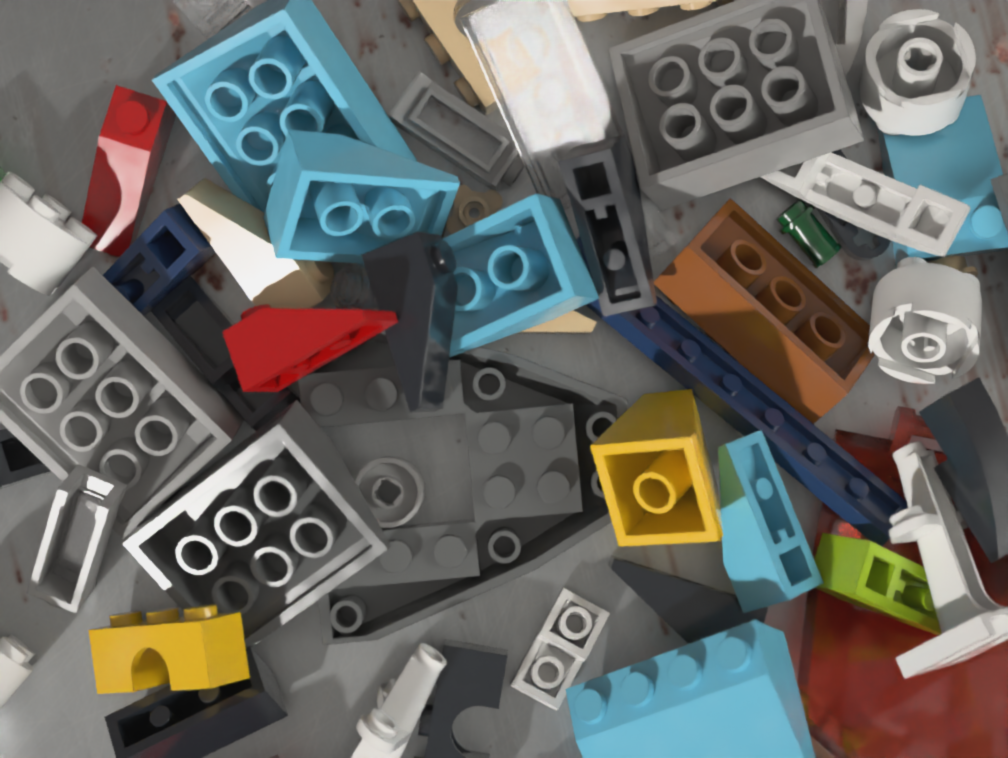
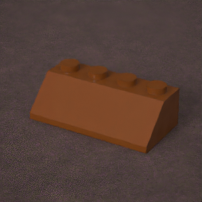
[654,198,875,424]

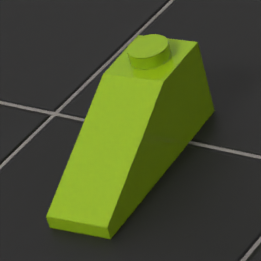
[814,533,942,635]

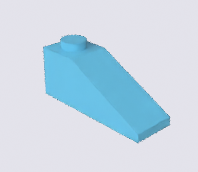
[718,430,823,613]

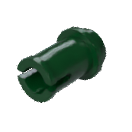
[776,199,842,269]

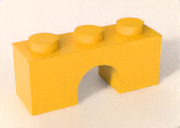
[88,604,250,694]

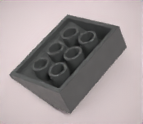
[123,400,390,648]

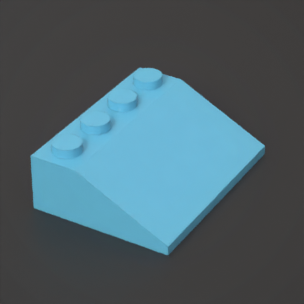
[152,0,417,212]
[565,620,816,758]

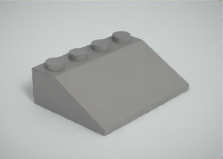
[609,0,864,211]
[0,266,244,539]

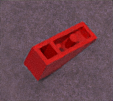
[81,85,176,257]
[222,304,398,392]

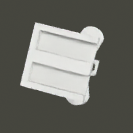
[889,441,1008,678]
[351,643,447,758]

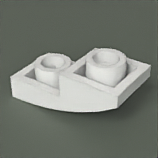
[509,588,610,711]

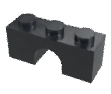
[414,639,508,758]

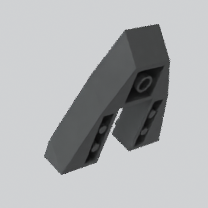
[298,330,628,645]

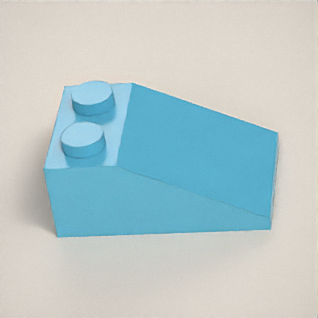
[877,95,1008,265]
[263,130,460,264]
[443,193,599,357]

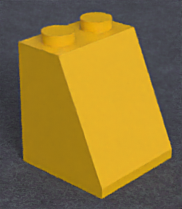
[590,389,723,546]

